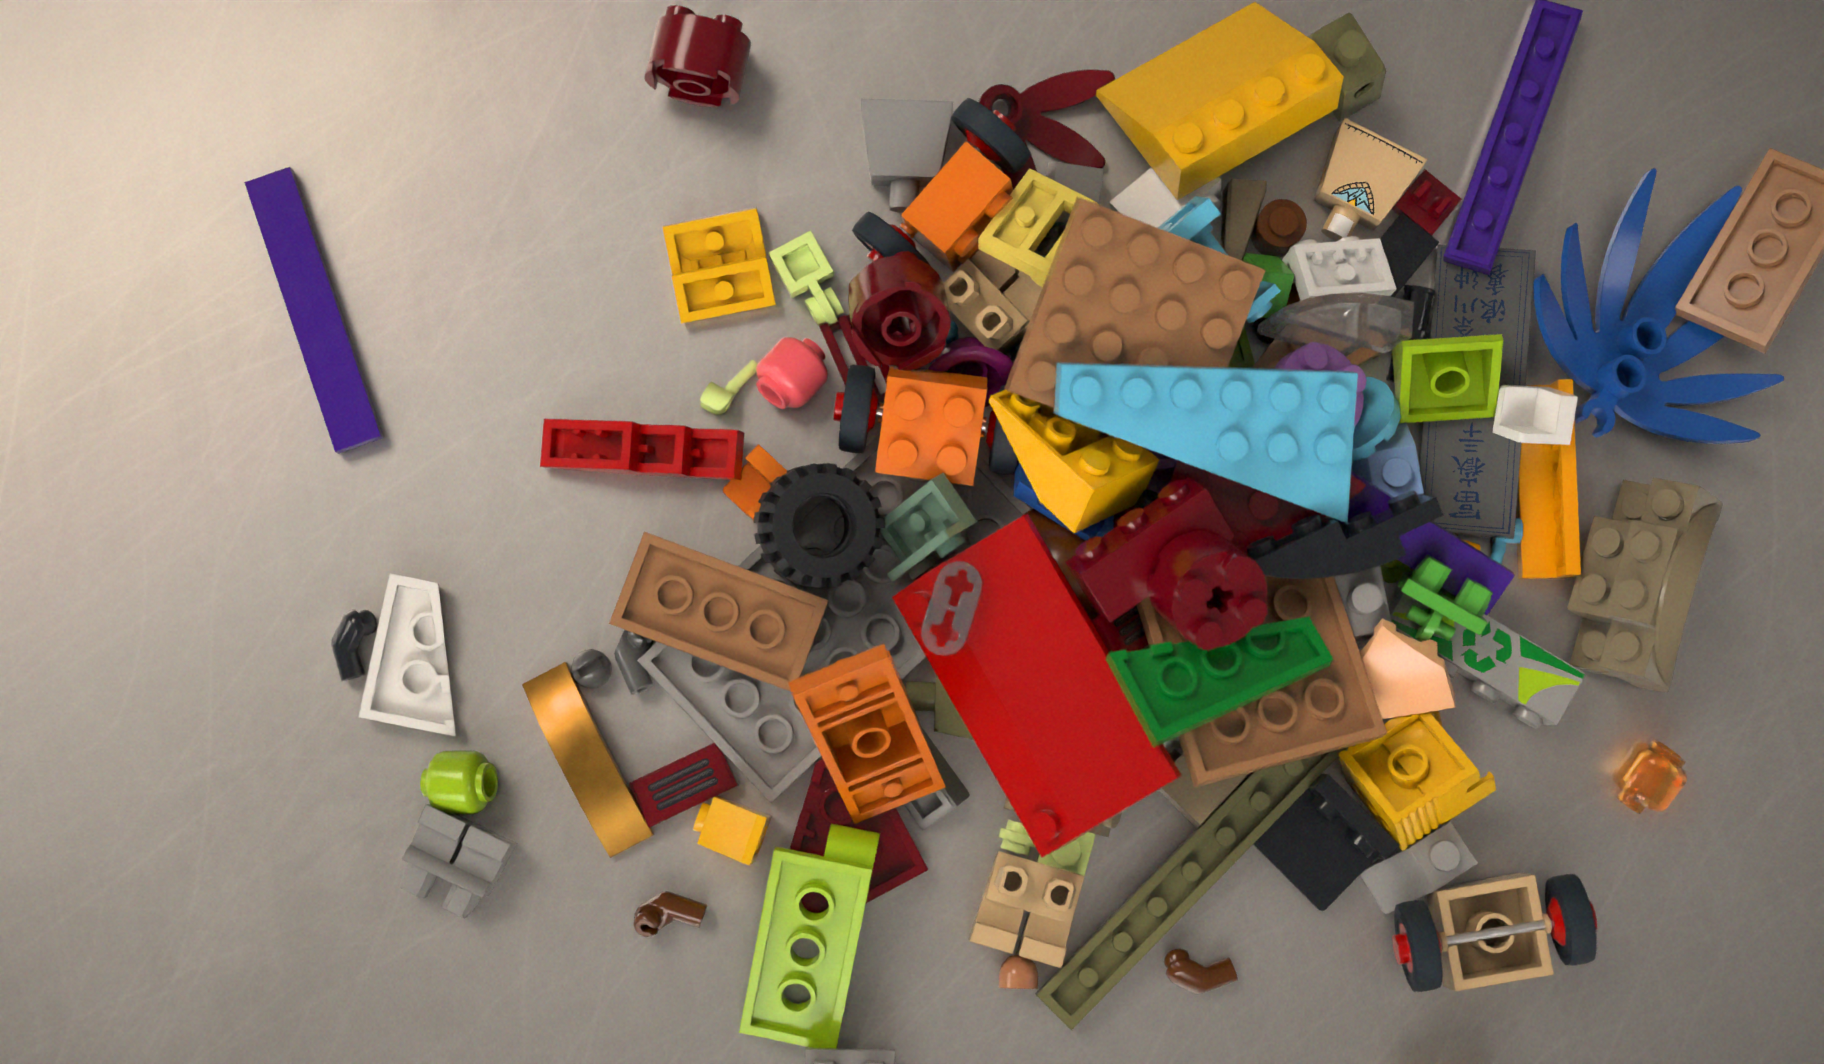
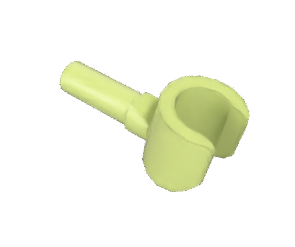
[700,360,757,415]

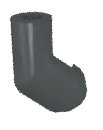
[614,630,654,695]

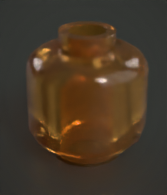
[1612,739,1687,814]

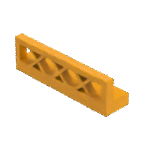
[1516,379,1581,579]

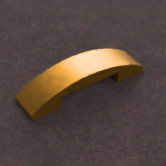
[522,662,655,858]

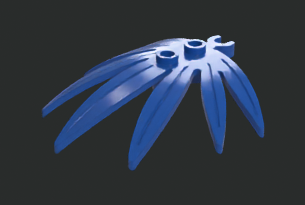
[1533,168,1784,444]

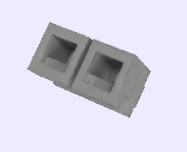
[400,804,517,918]

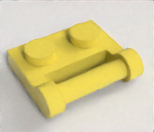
[978,168,1099,287]

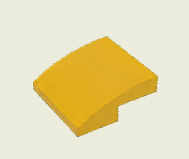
[662,207,776,323]

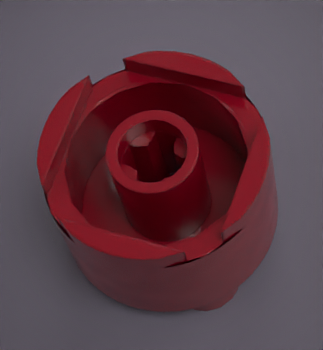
[644,5,751,107]
[848,251,951,371]
[1148,530,1268,650]

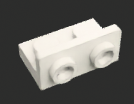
[1282,236,1396,306]

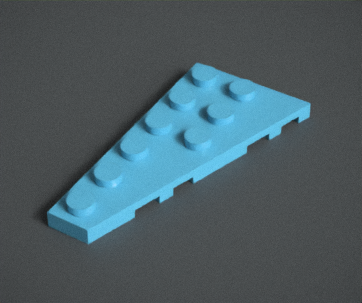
[1054,362,1358,523]

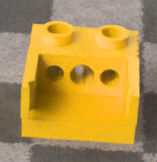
[1338,710,1496,852]

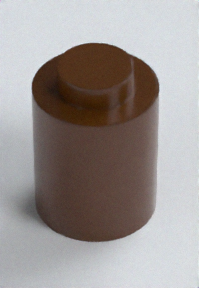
[1251,199,1307,258]

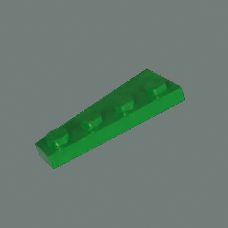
[1106,616,1334,748]

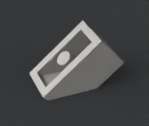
[1359,821,1478,914]

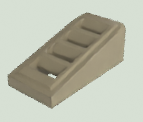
[1220,179,1267,261]

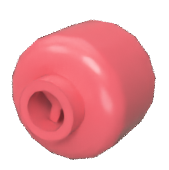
[756,337,828,409]

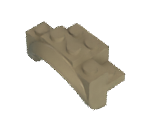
[1567,478,1723,692]

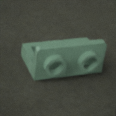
[880,473,977,582]

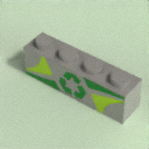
[1389,587,1586,729]

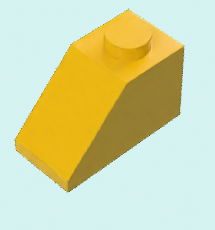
[693,796,772,865]

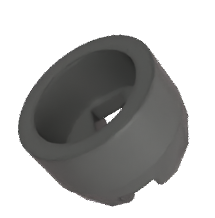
[571,649,612,689]

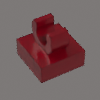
[1392,169,1462,236]

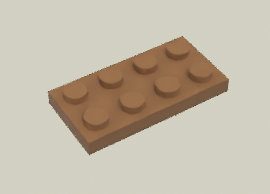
[1675,148,1824,354]
[609,532,829,692]

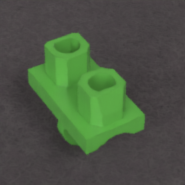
[1397,555,1492,642]

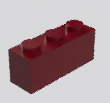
[1065,477,1235,622]

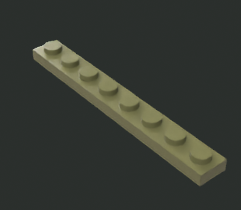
[1035,748,1346,1030]

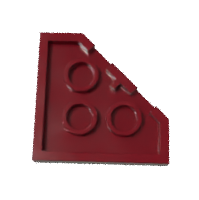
[790,759,928,940]

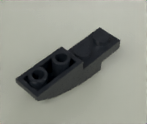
[1246,491,1443,579]

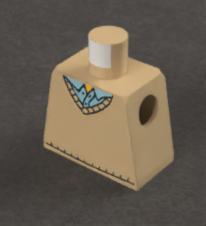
[1314,118,1427,241]

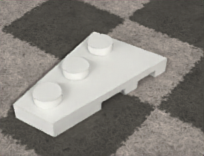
[359,573,456,736]

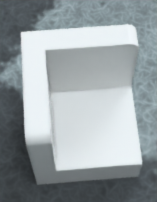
[1492,385,1578,445]

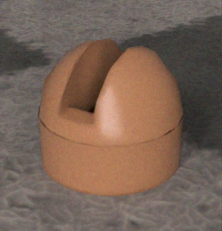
[999,955,1038,989]

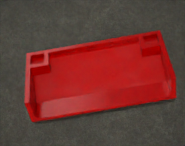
[892,514,1182,858]

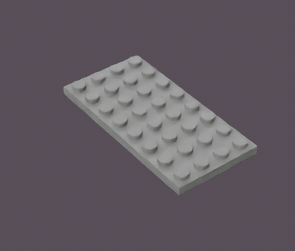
[637,433,1031,803]

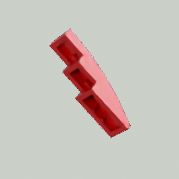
[540,419,745,480]

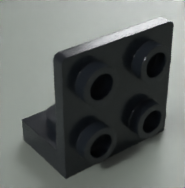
[1253,774,1399,911]

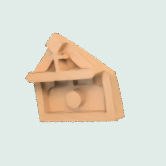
[1360,619,1455,719]

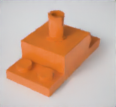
[788,644,946,824]

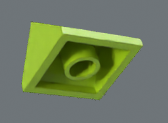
[1392,334,1503,423]

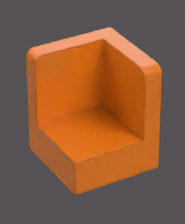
[723,444,787,524]

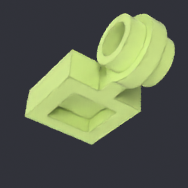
[768,230,844,326]
[998,819,1096,876]

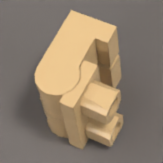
[944,250,1043,354]
[968,851,1085,968]

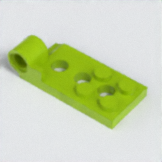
[739,823,880,1048]

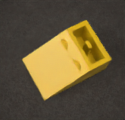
[989,390,1159,533]

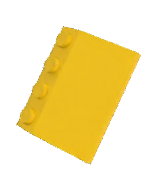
[1096,2,1344,200]

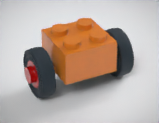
[852,98,1031,273]
[833,365,1018,486]

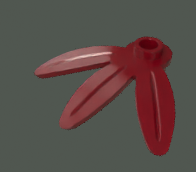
[978,69,1115,190]

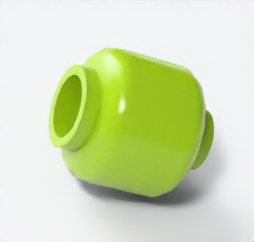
[420,750,498,815]

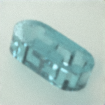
[921,561,983,656]

